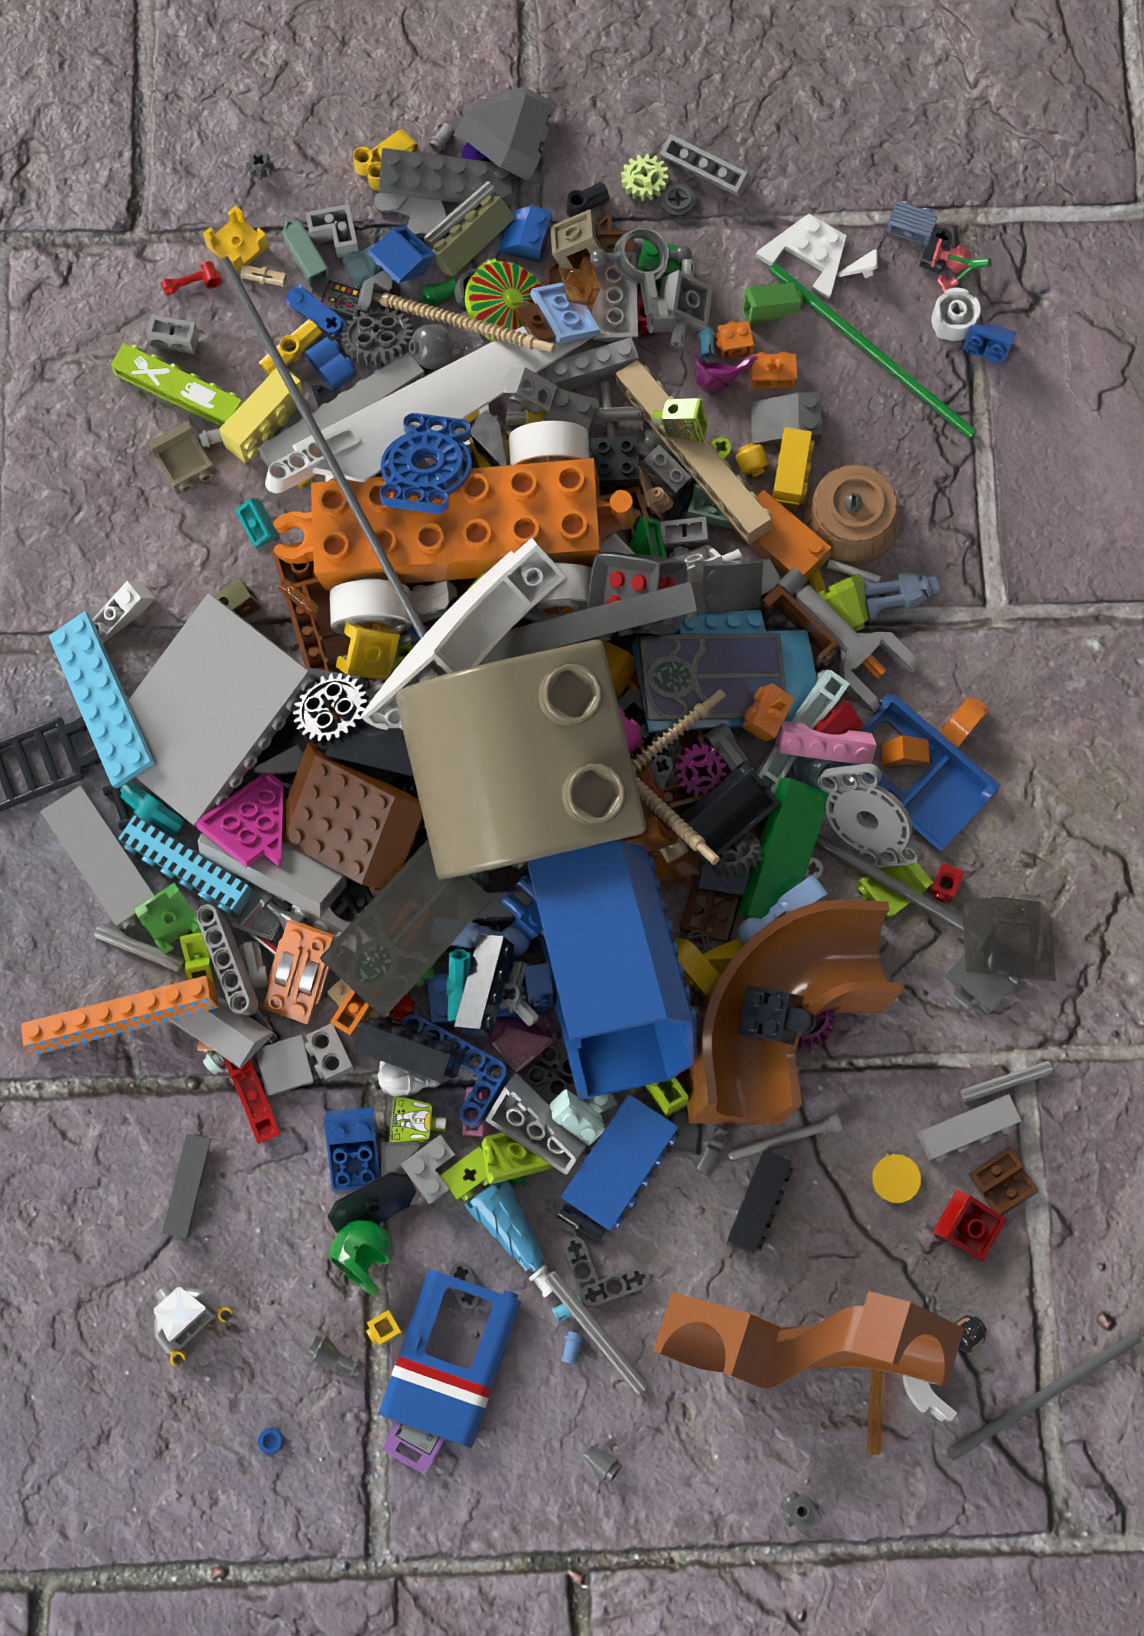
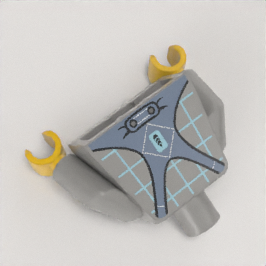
[154,1286,233,1367]

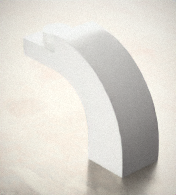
[902,1375,957,1421]

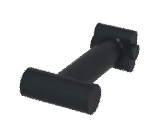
[102,783,132,831]

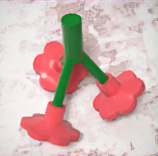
[931,238,992,292]

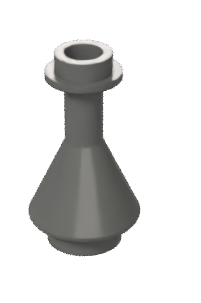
[259,893,310,931]
[307,1335,364,1377]

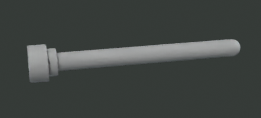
[728,1112,843,1160]

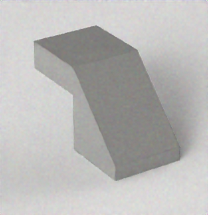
[357,270,393,312]

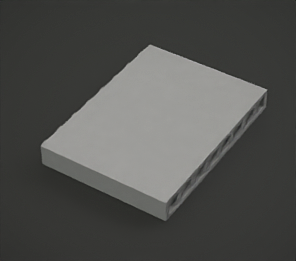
[128,593,317,826]

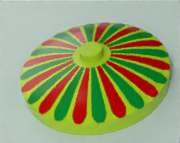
[465,261,542,342]

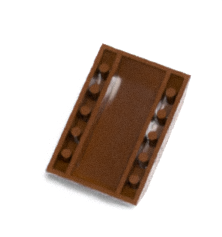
[282,742,423,892]

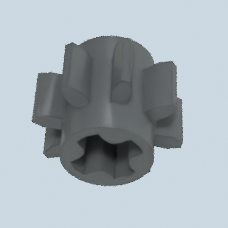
[246,150,274,180]

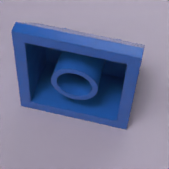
[498,206,552,263]

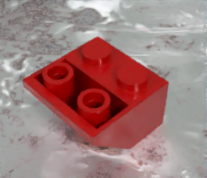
[813,699,864,764]

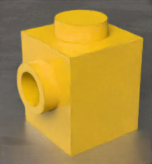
[366,1310,403,1346]

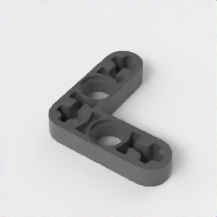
[564,1237,650,1307]

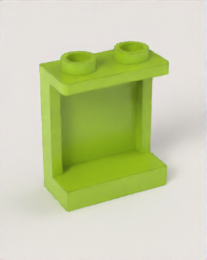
[857,849,934,922]

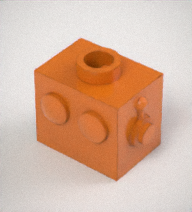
[716,321,755,360]

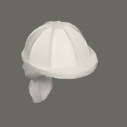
[378,1061,444,1097]

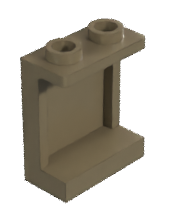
[147,421,216,495]

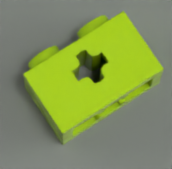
[440,1146,489,1202]

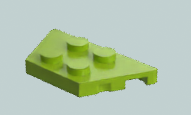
[482,1132,555,1184]

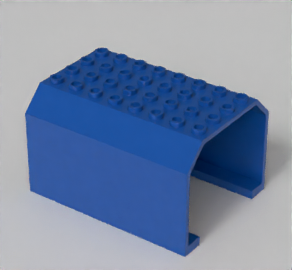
[527,840,697,1100]

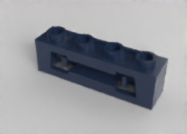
[524,963,553,1015]

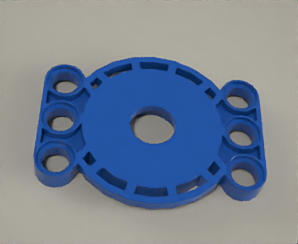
[380,413,472,514]

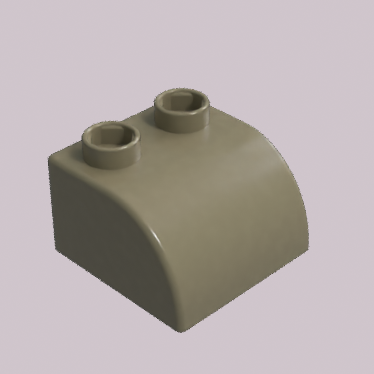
[396,640,646,879]

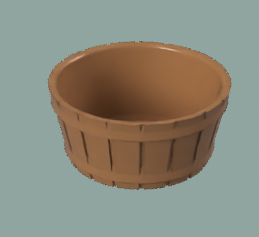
[802,465,900,566]

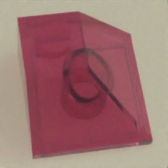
[485,1017,554,1073]

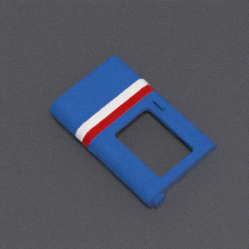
[378,1269,522,1448]

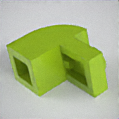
[180,932,215,984]

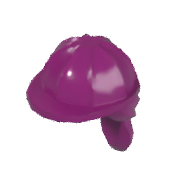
[693,355,758,392]

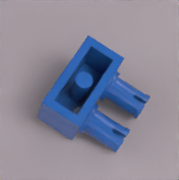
[500,874,543,941]

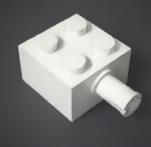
[670,544,743,583]

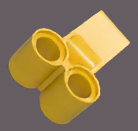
[353,129,419,191]

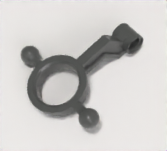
[590,227,692,333]

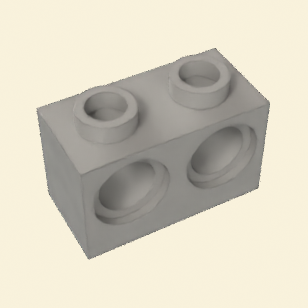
[146,315,199,355]
[502,367,557,414]
[639,445,691,498]
[660,517,710,551]
[305,1024,354,1082]

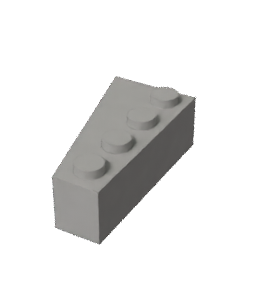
[485,1073,587,1175]

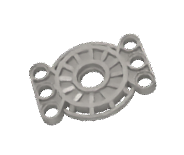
[818,764,922,868]

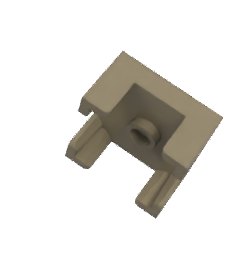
[550,209,603,273]

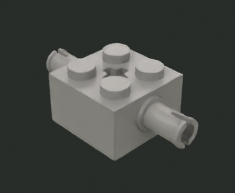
[659,259,713,348]

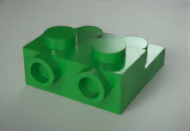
[637,239,682,287]

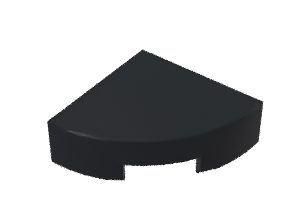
[311,385,338,408]

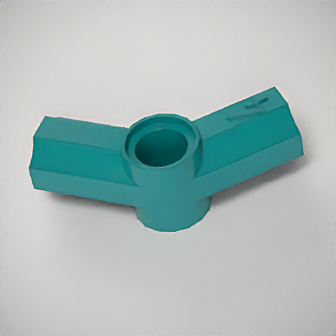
[120,781,185,836]
[447,949,471,1023]

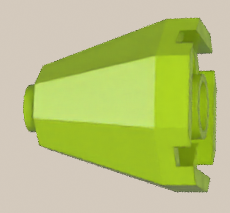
[818,573,868,632]

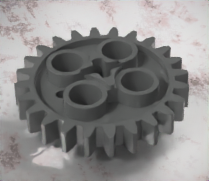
[341,307,414,365]

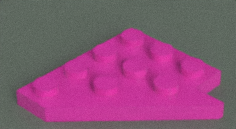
[196,774,284,868]

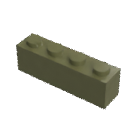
[432,195,515,276]

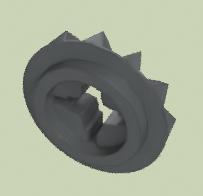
[660,183,695,217]

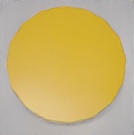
[872,1154,921,1204]

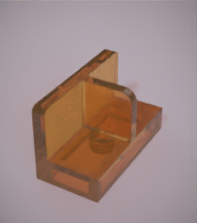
[560,257,600,306]

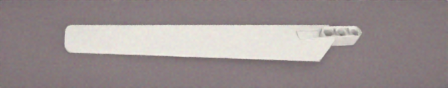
[265,294,593,493]

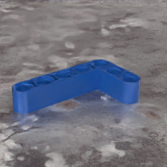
[402,1014,509,1129]

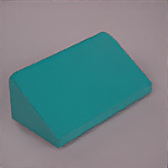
[235,498,279,549]

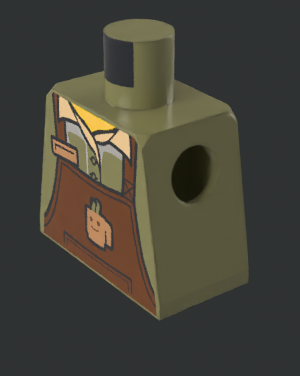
[214,578,263,619]

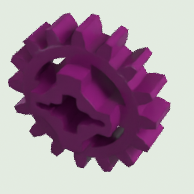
[674,744,726,796]

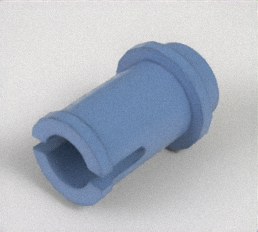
[561,1331,584,1365]

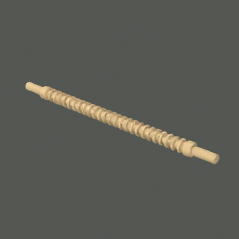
[371,291,556,353]
[631,689,726,775]
[634,774,720,865]

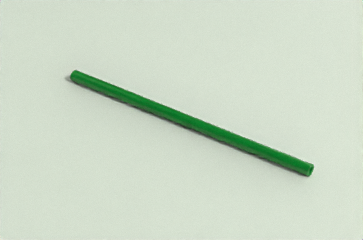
[769,262,977,440]

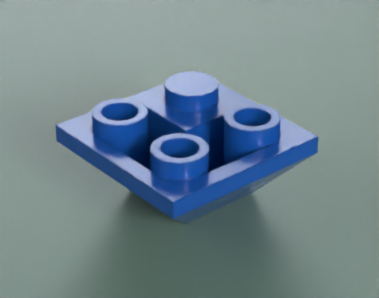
[962,324,1017,365]

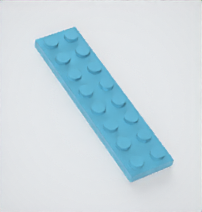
[49,611,155,788]

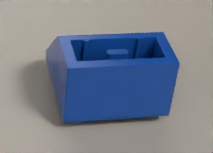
[367,225,436,283]

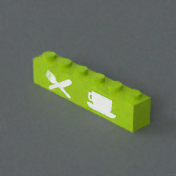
[110,343,243,426]

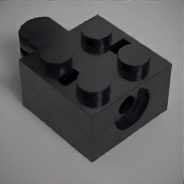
[738,985,816,1045]

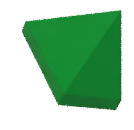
[629,517,667,558]

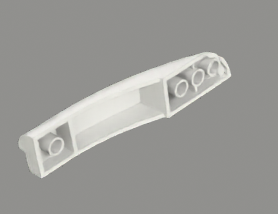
[361,538,566,730]

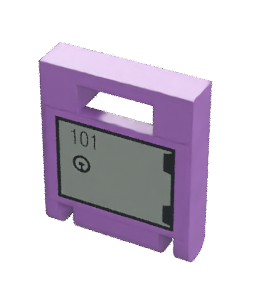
[381,1422,445,1475]

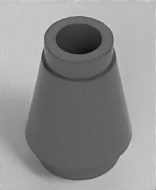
[584,1445,622,1482]

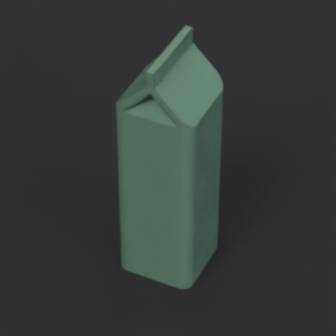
[282,216,330,287]

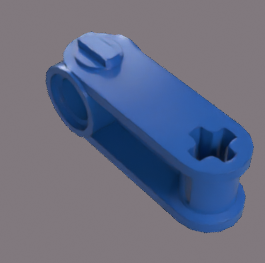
[285,284,347,337]

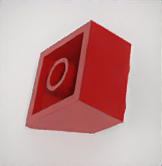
[932,1190,1007,1262]

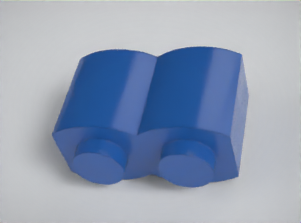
[305,337,355,391]

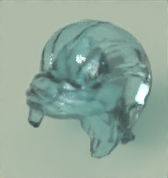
[792,756,841,791]

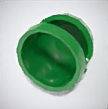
[327,1220,393,1295]

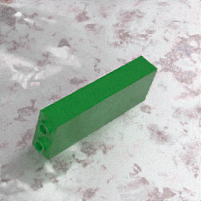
[737,778,830,921]

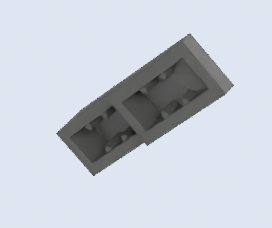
[162,1134,211,1239]

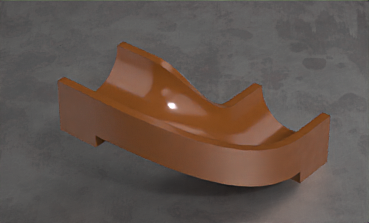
[684,900,903,1124]
[653,1291,964,1389]

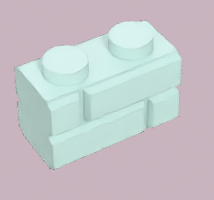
[550,1089,605,1145]

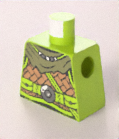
[652,398,708,443]

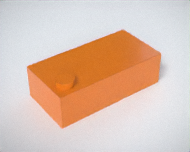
[732,490,831,581]

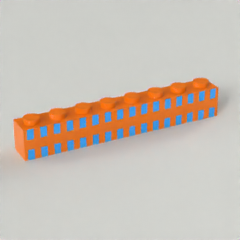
[21,975,219,1055]

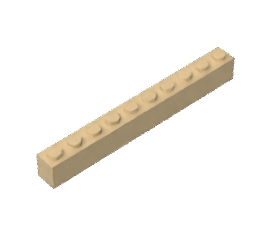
[615,359,772,544]

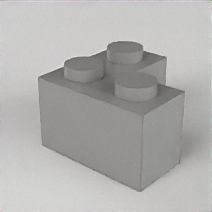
[305,204,359,260]
[401,1135,456,1207]

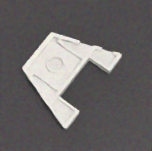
[756,214,846,300]

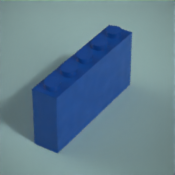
[561,1094,680,1231]

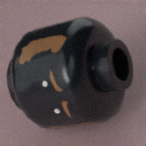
[955,1315,987,1353]

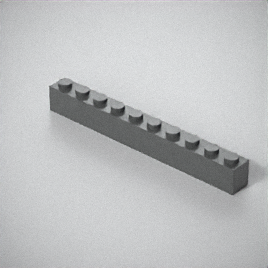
[482,582,707,664]

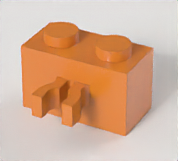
[750,352,797,389]
[742,683,795,742]

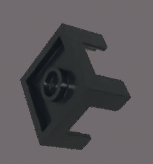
[617,687,663,749]

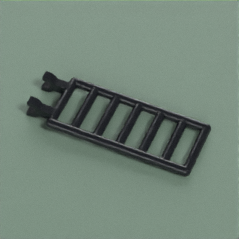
[0,716,102,812]

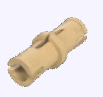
[241,265,288,287]

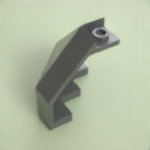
[455,87,555,181]

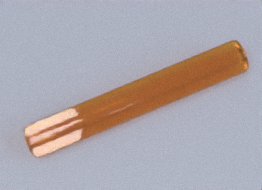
[866,1370,885,1455]

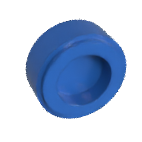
[258,1428,284,1454]

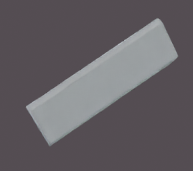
[591,252,638,343]
[170,996,273,1069]

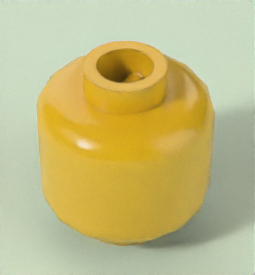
[736,442,769,478]

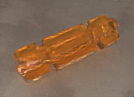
[279,579,319,616]

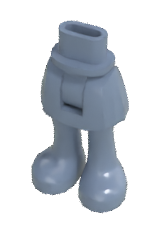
[863,573,940,622]

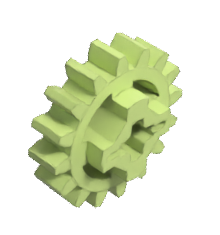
[621,154,669,201]

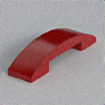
[222,1056,281,1144]

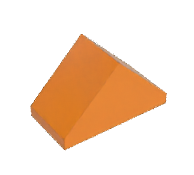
[881,735,930,767]

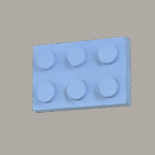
[530,281,600,344]

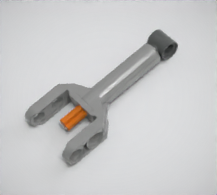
[776,568,921,714]

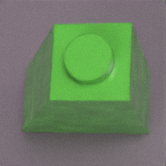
[742,283,803,328]

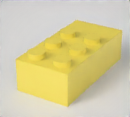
[219,368,305,464]

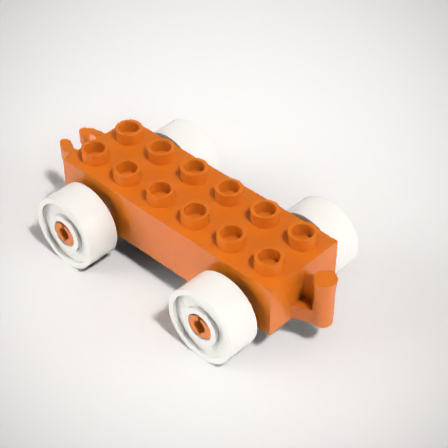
[273,421,635,636]

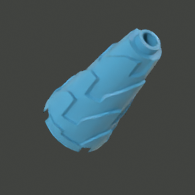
[464,1180,545,1272]

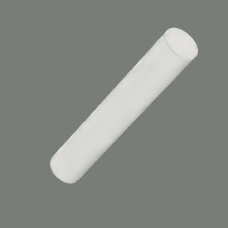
[827,559,881,583]

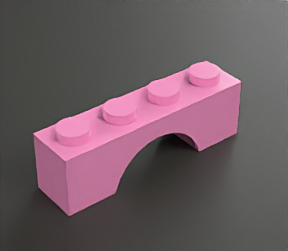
[775,721,877,764]

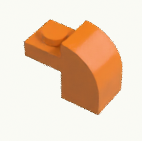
[940,696,990,747]

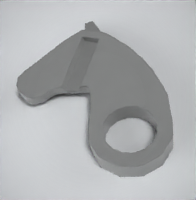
[374,192,448,270]

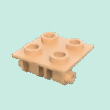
[639,466,673,520]

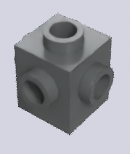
[781,1491,822,1534]

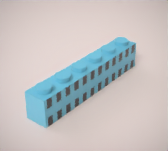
[118,815,254,915]

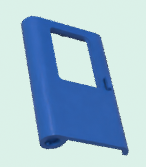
[837,694,1001,852]

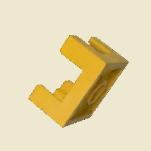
[203,206,269,274]
[336,621,400,680]

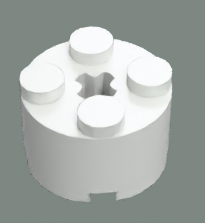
[931,288,980,341]

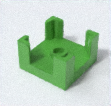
[134,883,201,955]

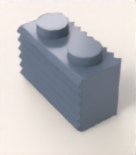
[886,201,938,246]

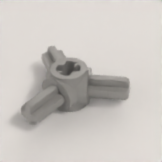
[499,961,539,1026]

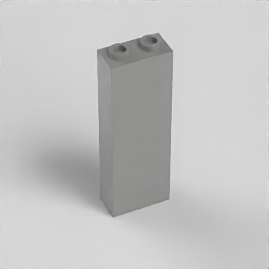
[40,785,155,931]
[198,833,347,918]

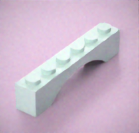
[756,670,850,794]

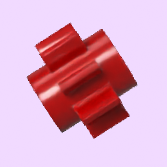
[388,992,416,1022]

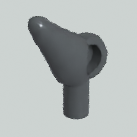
[642,421,671,454]

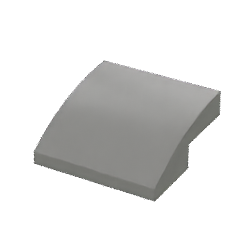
[256,1035,314,1097]

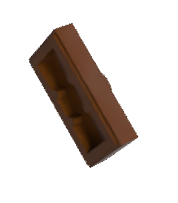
[516,303,556,343]

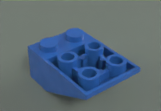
[324,1107,380,1191]

